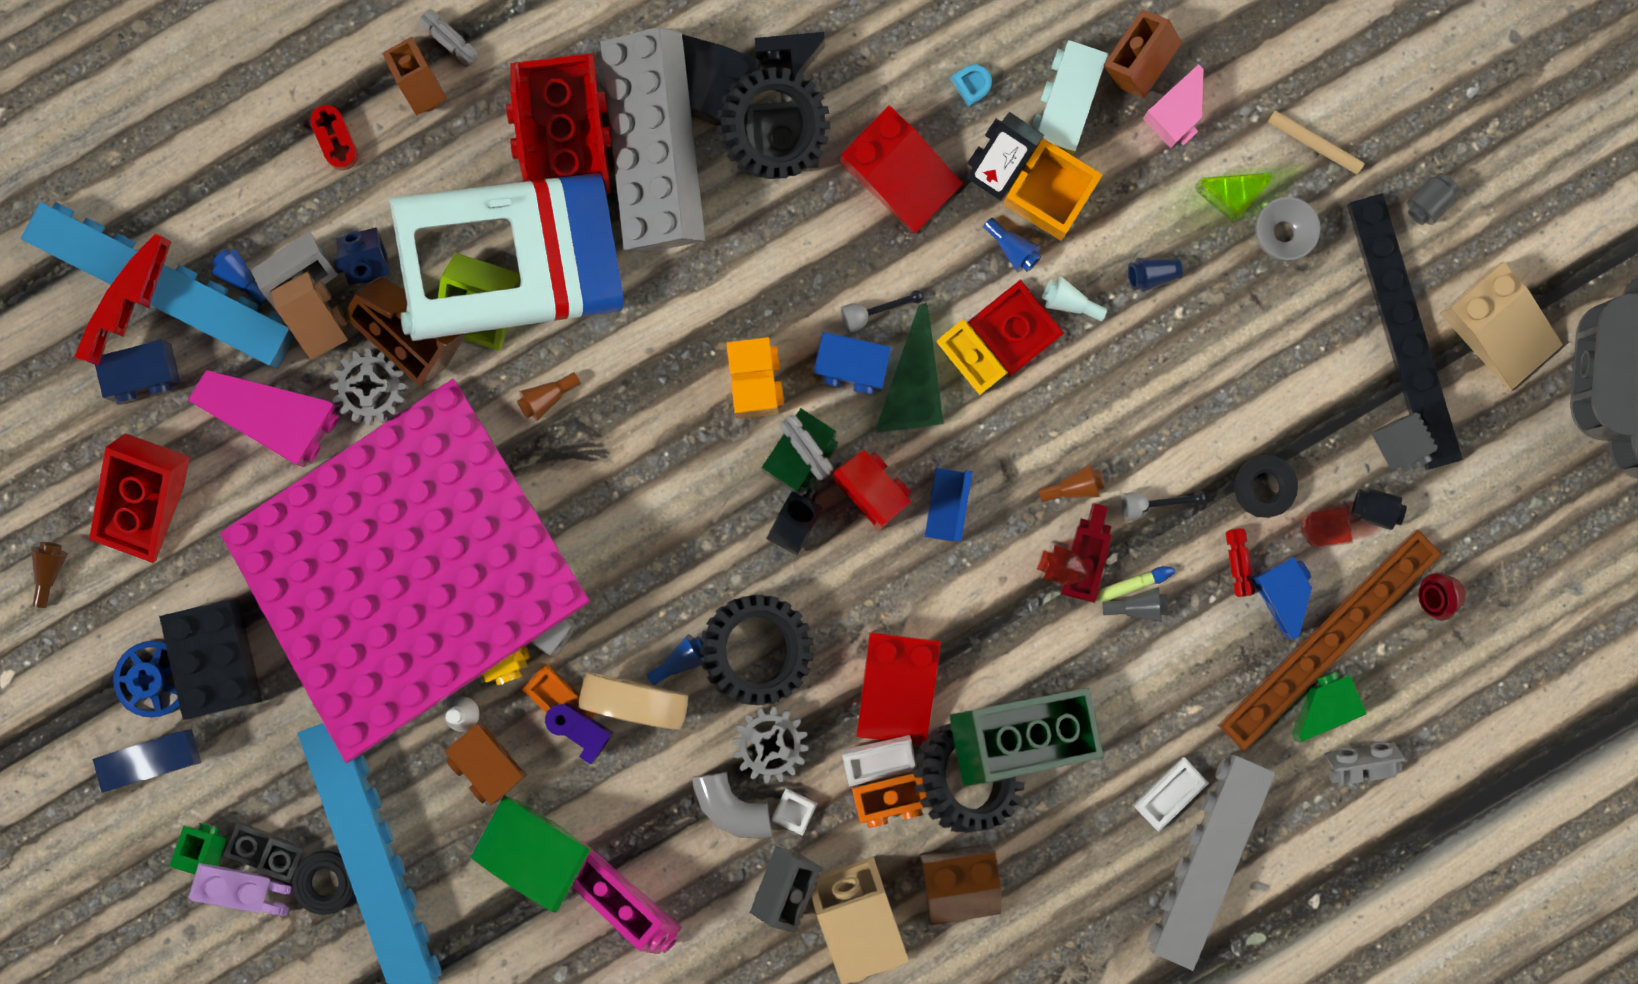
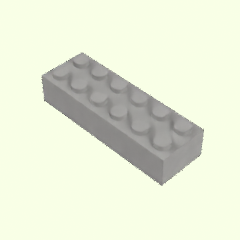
[600,27,706,253]

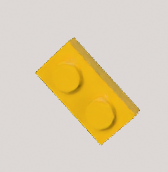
[936,319,1008,395]

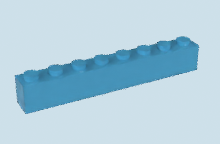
[21,202,295,369]
[297,723,442,984]

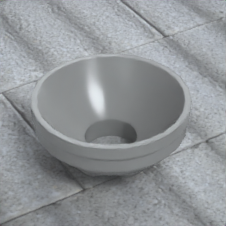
[1255,197,1320,261]

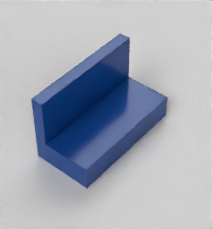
[924,468,973,543]

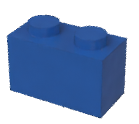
[814,332,892,396]

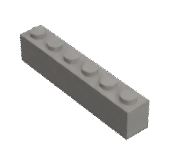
[1147,754,1275,971]

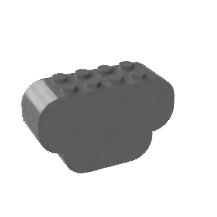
[1570,277,1638,479]

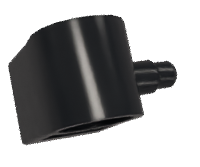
[766,489,823,556]

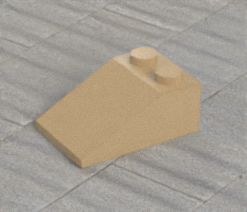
[1440,262,1563,391]

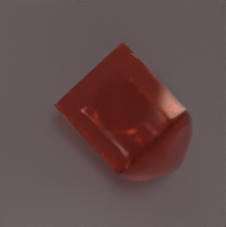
[1300,507,1354,548]
[1037,545,1089,584]

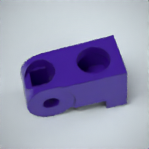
[545,703,614,765]

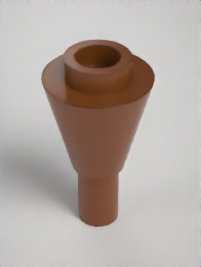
[517,372,581,421]
[1038,464,1105,503]

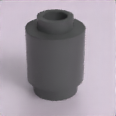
[1407,173,1460,225]

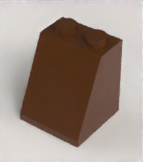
[920,843,1001,925]

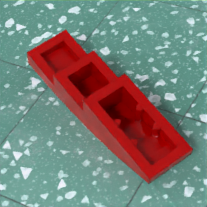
[74,234,171,366]

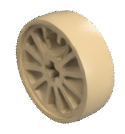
[579,673,688,730]

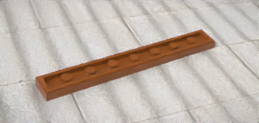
[1217,529,1442,751]

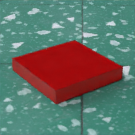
[967,279,1064,378]

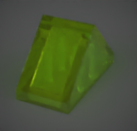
[1196,173,1272,223]

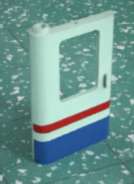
[389,173,624,340]

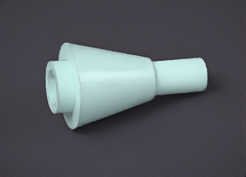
[1042,276,1107,321]

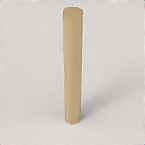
[1268,110,1365,175]

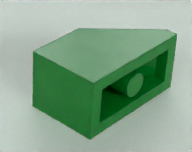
[1292,671,1367,742]

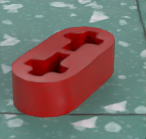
[310,105,358,171]

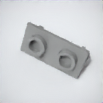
[1325,742,1405,786]

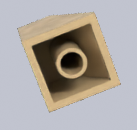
[811,857,909,984]

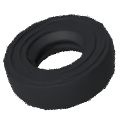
[1234,455,1298,518]
[292,850,355,915]

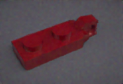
[1060,503,1112,603]

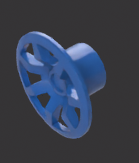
[113,641,179,718]

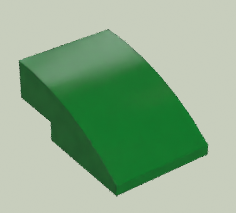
[470,795,591,913]

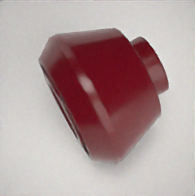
[1418,573,1466,621]

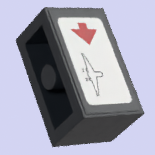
[966,112,1044,201]

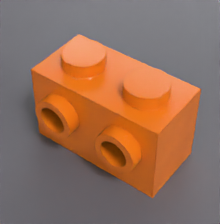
[851,773,927,828]

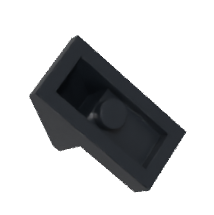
[755,32,825,74]

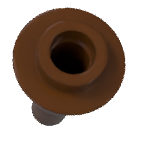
[31,542,68,608]

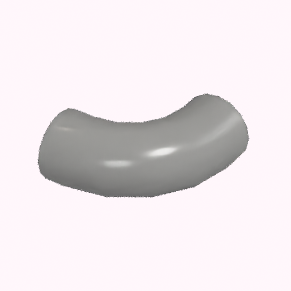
[692,772,773,839]

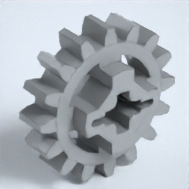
[330,348,409,426]
[732,706,809,783]

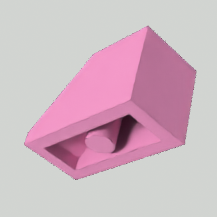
[1143,64,1204,148]

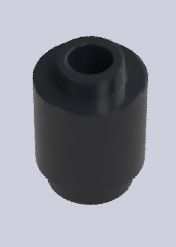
[1351,488,1407,530]

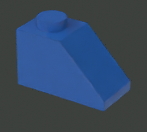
[1251,557,1312,639]

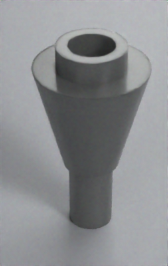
[1102,587,1168,622]

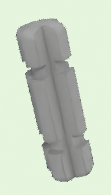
[419,9,478,67]
[780,415,834,480]

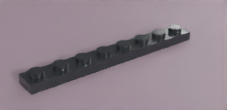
[1347,193,1463,470]

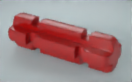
[1226,528,1255,597]

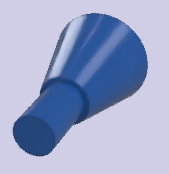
[983,217,1041,273]
[211,249,267,306]
[647,634,704,686]

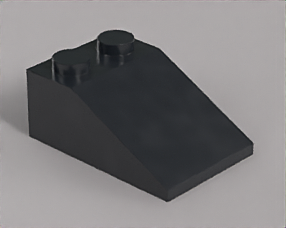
[682,34,760,126]

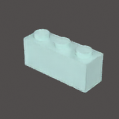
[1032,40,1108,156]

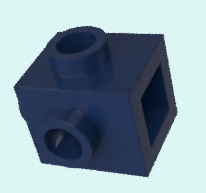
[332,227,390,286]

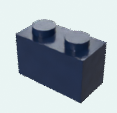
[95,340,181,405]

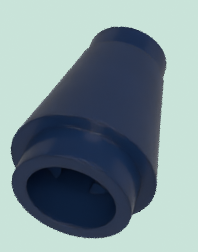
[1128,258,1183,292]

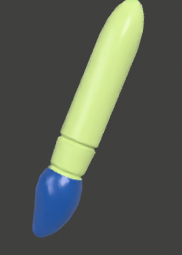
[1096,566,1176,602]

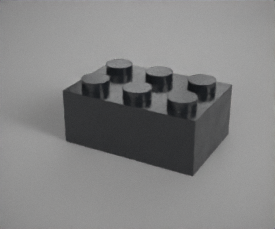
[159,599,263,720]

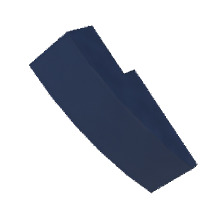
[92,729,201,793]

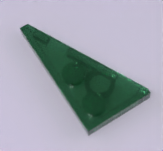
[876,303,944,434]

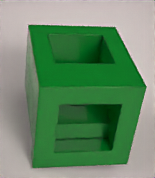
[169,822,227,875]

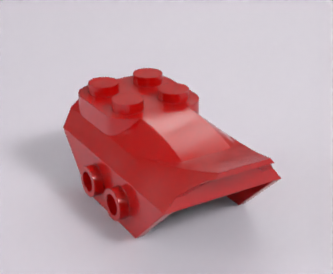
[506,53,612,194]

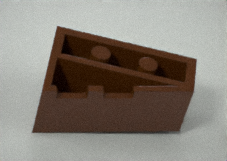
[344,277,467,387]

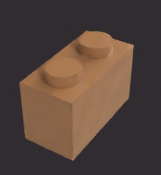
[270,272,348,360]

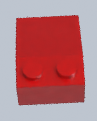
[840,105,963,234]
[89,433,190,563]
[832,449,911,531]
[856,632,941,745]

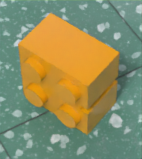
[1002,138,1103,241]
[726,337,784,419]

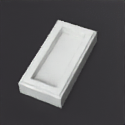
[841,735,917,787]
[1133,757,1209,832]

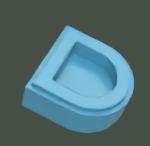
[950,64,992,108]

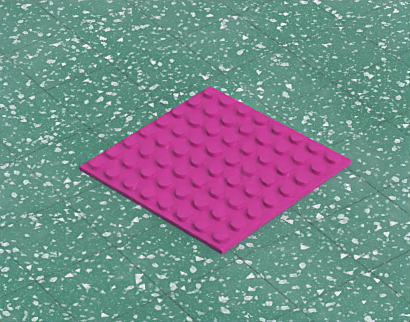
[220,378,590,763]

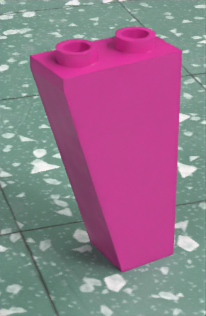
[188,370,340,467]
[571,840,682,954]

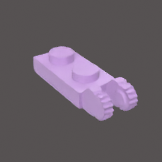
[189,863,294,916]

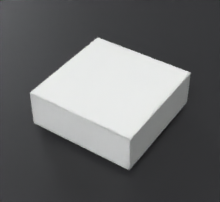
[771,788,818,836]

